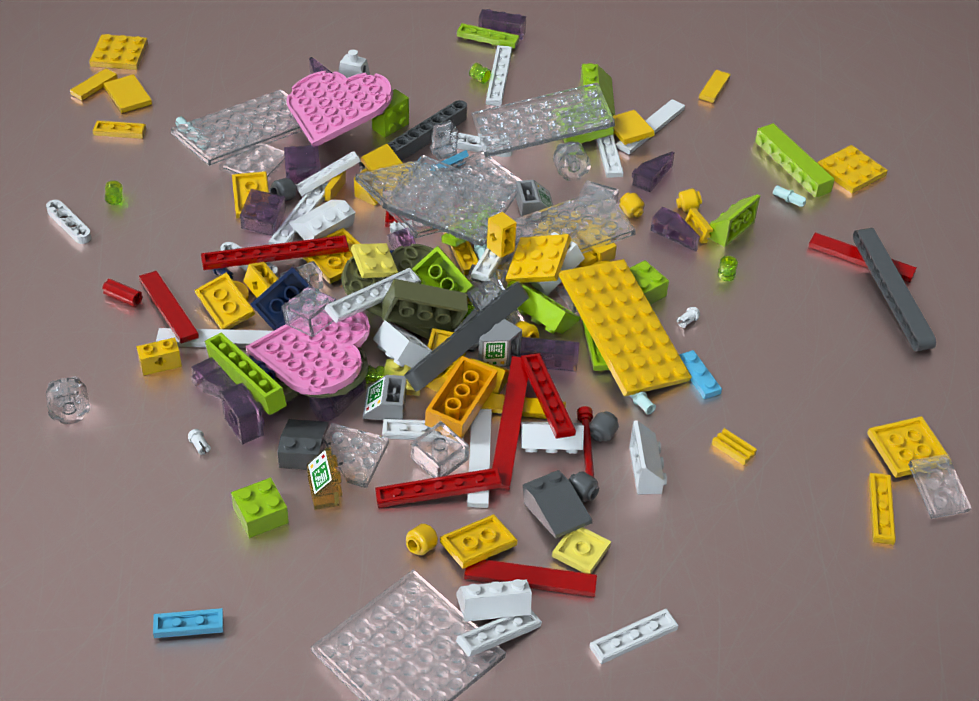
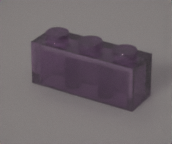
[478,9,526,40]
[520,337,579,372]

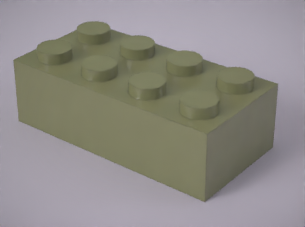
[382,279,468,332]

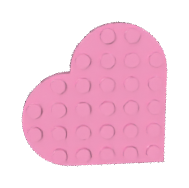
[287,71,393,148]
[245,305,370,395]

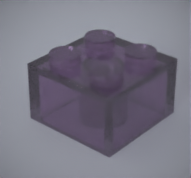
[284,145,320,184]
[240,189,286,236]
[220,382,265,445]

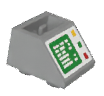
[516,180,556,219]
[478,319,522,367]
[363,375,407,420]

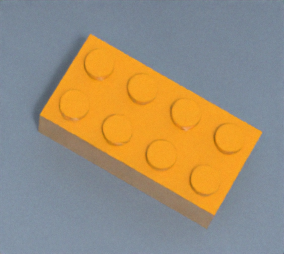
[425,356,498,440]

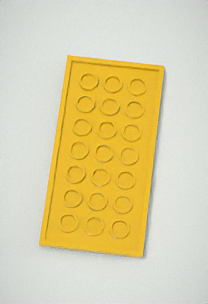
[558,259,692,397]

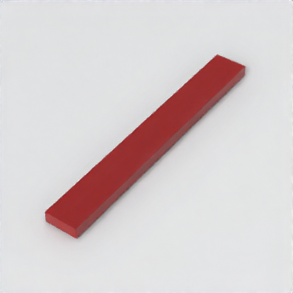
[201,235,349,270]
[492,356,528,490]

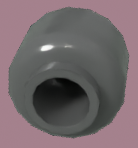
[270,178,296,202]
[589,411,619,442]
[568,471,599,502]

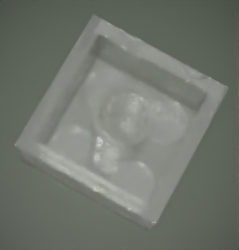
[282,286,336,337]
[410,421,469,478]

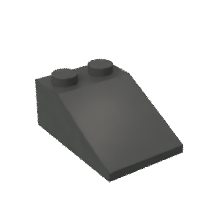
[277,419,329,470]
[523,470,592,539]

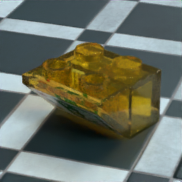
[307,447,342,510]

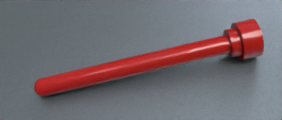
[577,406,594,477]

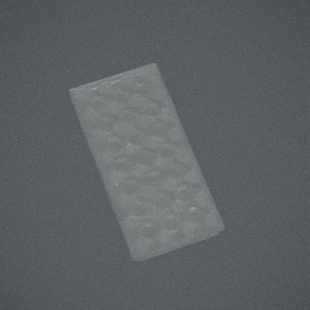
[471,82,615,158]
[171,90,302,166]
[480,187,636,281]

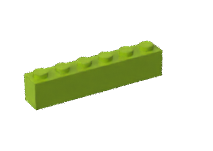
[755,123,835,198]
[205,332,287,415]

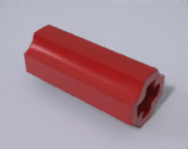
[102,279,143,307]

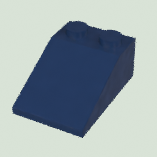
[250,265,319,330]

